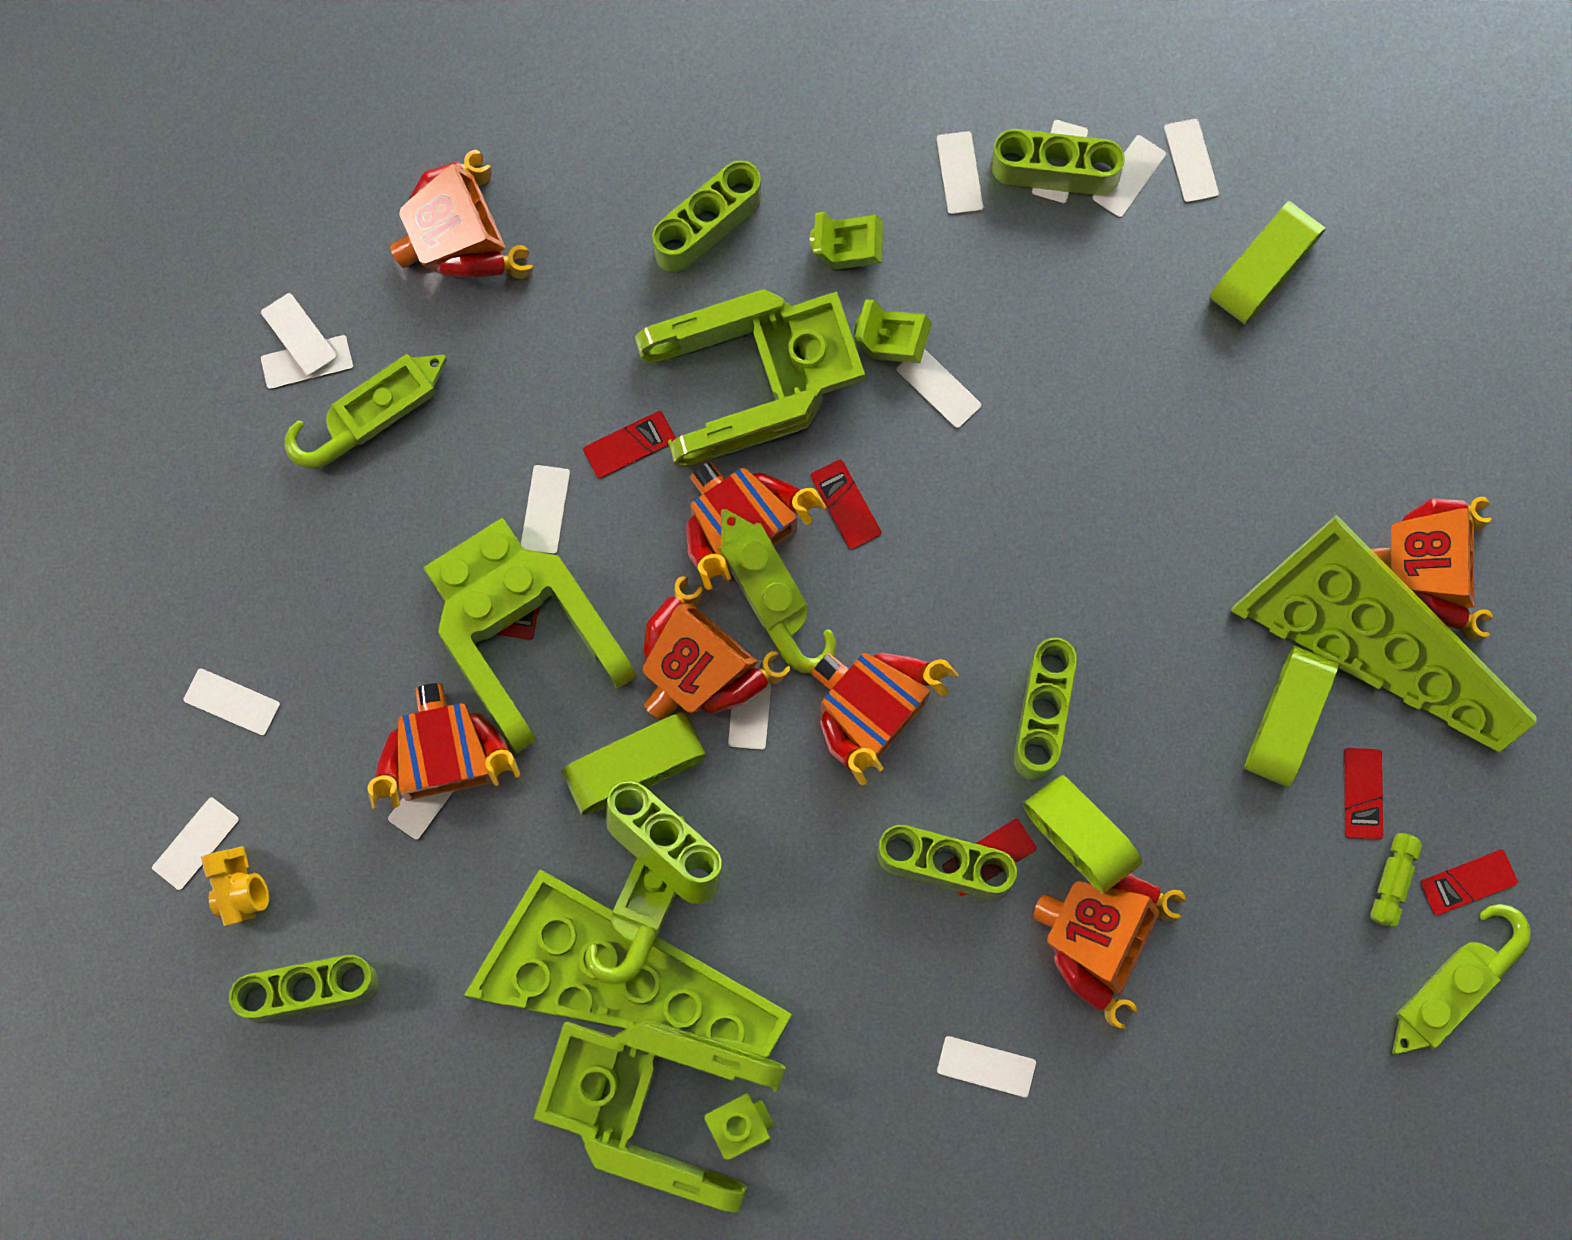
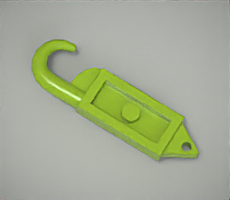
[284,353,447,468]
[717,509,836,674]
[585,816,685,985]
[1392,904,1531,1055]

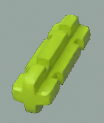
[1370,833,1422,927]

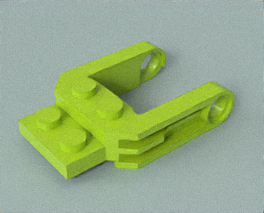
[635,289,866,467]
[423,517,637,754]
[533,1018,786,1213]

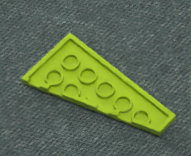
[1231,514,1537,752]
[464,869,792,1058]

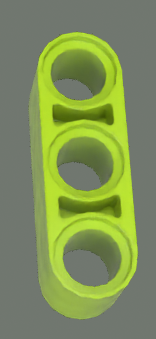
[991,129,1125,195]
[652,160,761,273]
[1209,201,1326,325]
[1014,638,1077,780]
[1244,645,1339,788]
[561,712,707,815]
[1022,774,1143,894]
[606,781,722,904]
[877,825,1017,900]
[229,955,378,1023]

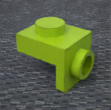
[810,211,883,270]
[854,299,932,363]
[705,1093,775,1160]

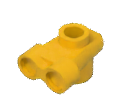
[201,846,269,926]

